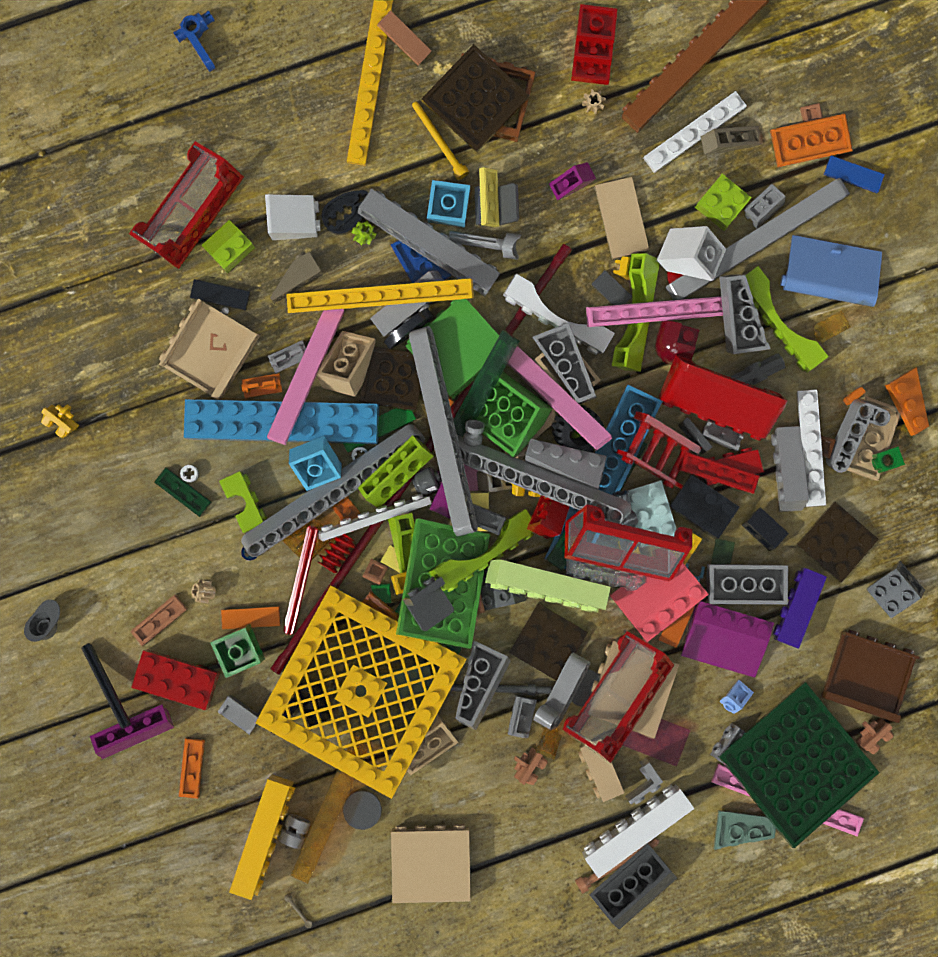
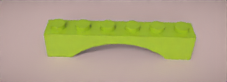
[612,254,660,372]
[745,266,829,372]
[429,509,534,592]
[388,513,415,573]

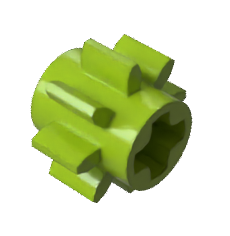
[352,221,376,246]

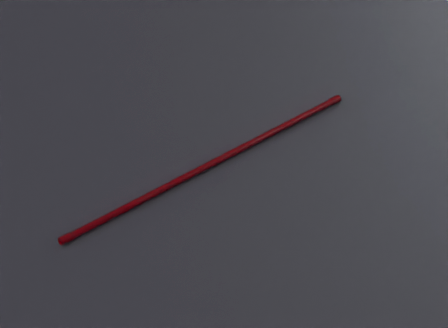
[270,244,572,675]

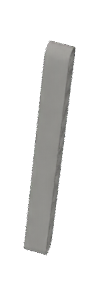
[665,178,850,300]
[409,326,478,536]
[241,424,425,557]
[434,435,631,524]

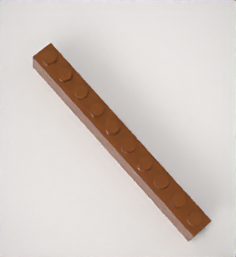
[621,0,770,133]

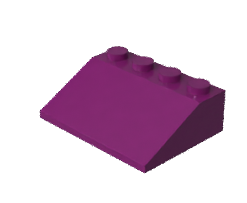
[681,601,774,678]

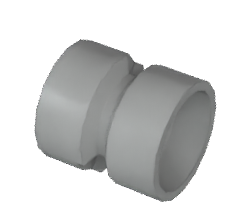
[278,813,311,849]

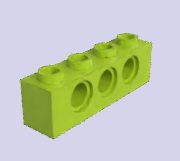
[358,435,434,508]

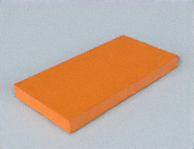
[770,114,853,168]

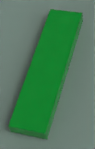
[343,408,416,453]

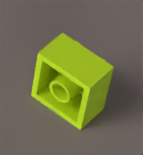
[695,174,752,231]

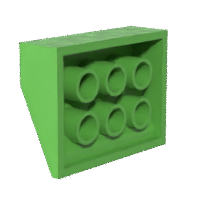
[460,367,553,458]

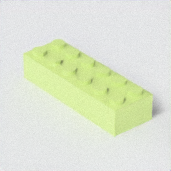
[485,560,611,613]

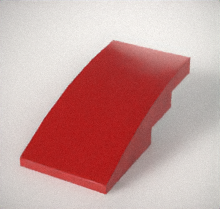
[571,4,618,85]

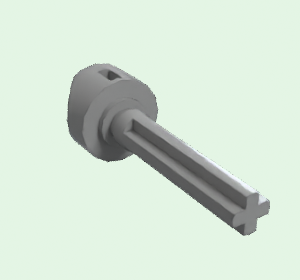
[449,231,522,260]

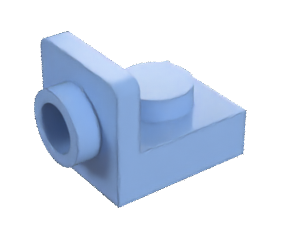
[720,680,754,714]

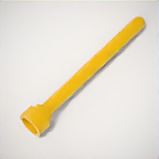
[412,101,470,181]

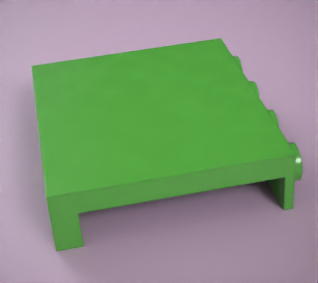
[406,299,510,400]

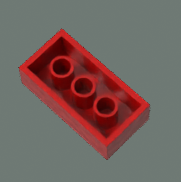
[131,649,220,710]

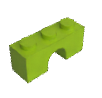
[219,471,267,534]

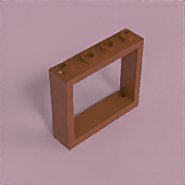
[461,53,535,142]

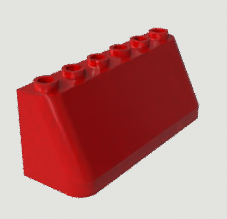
[659,355,788,441]

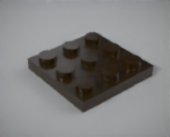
[360,346,421,412]
[796,501,879,583]
[509,603,588,681]

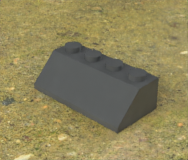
[589,843,677,930]

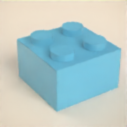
[427,180,470,228]
[288,436,342,491]

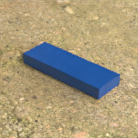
[823,156,885,193]

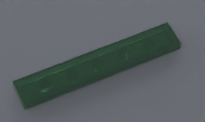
[454,330,520,437]

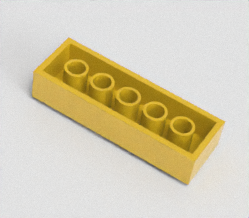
[229,774,295,900]

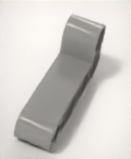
[826,399,890,473]
[533,652,590,730]

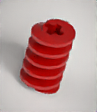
[317,534,356,573]

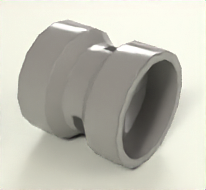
[463,420,485,446]

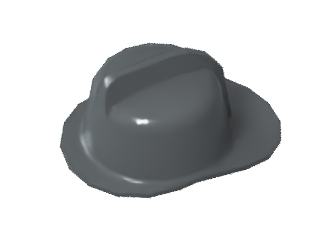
[24,600,60,642]

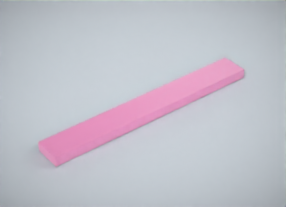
[586,296,723,327]
[267,309,344,445]
[500,342,612,450]
[711,763,864,837]

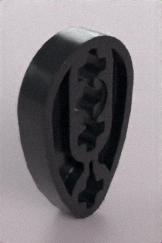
[322,190,368,236]
[384,308,434,350]

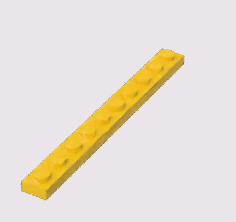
[347,0,394,166]
[287,278,474,313]

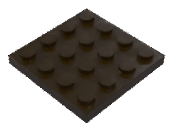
[421,44,529,152]

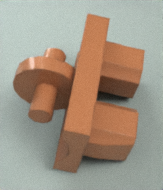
[855,717,894,754]
[514,747,548,785]

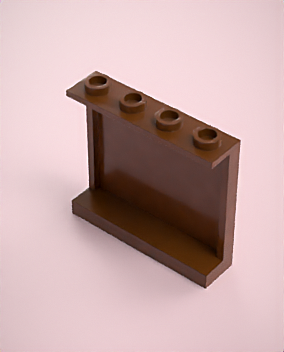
[821,629,920,723]

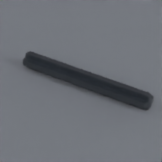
[81,643,131,729]

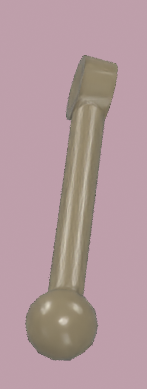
[284,894,312,928]

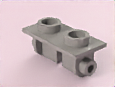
[268,340,306,373]
[710,723,745,763]

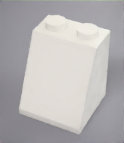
[265,194,321,241]
[657,226,726,281]

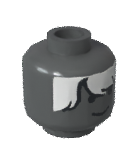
[413,467,442,495]

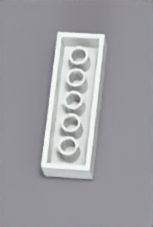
[582,784,694,878]

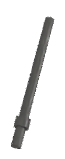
[450,683,551,695]

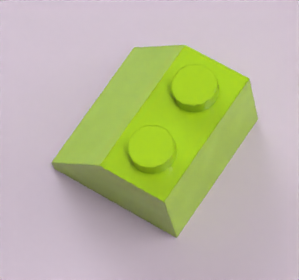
[201,220,255,273]

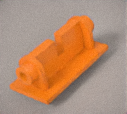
[241,373,283,398]

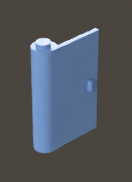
[780,235,882,307]

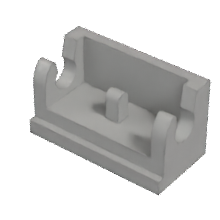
[744,184,786,229]
[702,419,744,452]
[218,695,259,735]
[507,695,537,739]

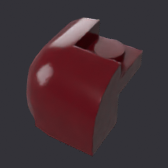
[655,321,700,365]

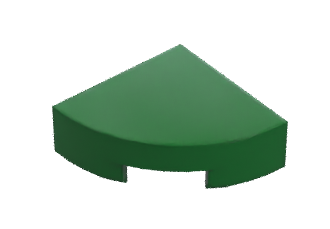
[371,584,392,603]

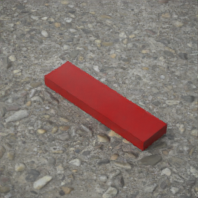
[680,452,760,494]

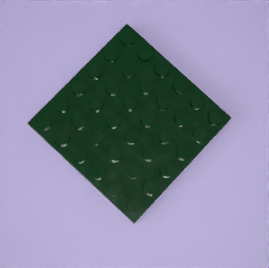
[718,682,880,848]

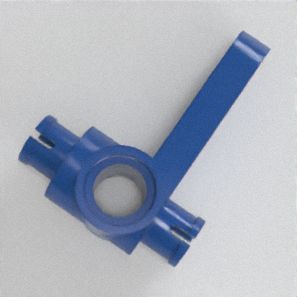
[173,11,216,72]

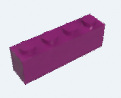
[90,705,174,759]

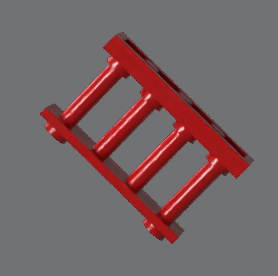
[616,411,702,489]

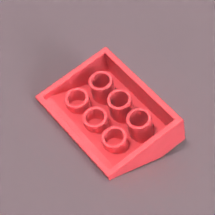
[610,550,709,642]

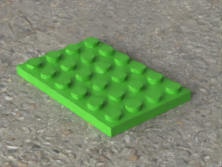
[396,518,490,649]

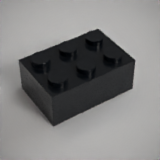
[669,475,740,539]

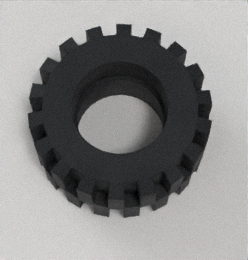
[552,404,604,453]

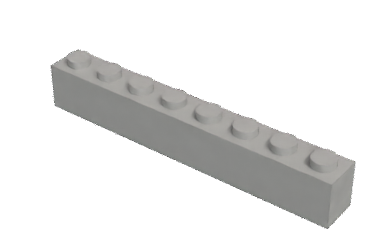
[358,189,500,296]

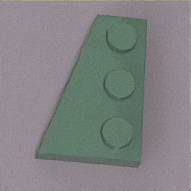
[713,810,776,850]

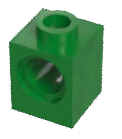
[872,446,905,473]

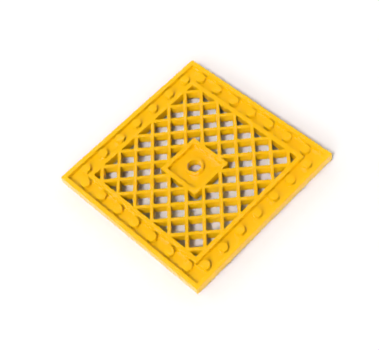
[255,585,467,799]

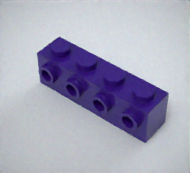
[773,568,827,649]

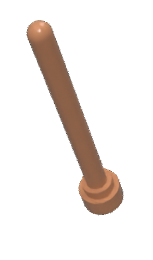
[575,838,659,894]

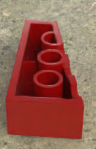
[527,495,570,539]

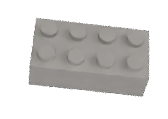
[706,564,788,605]

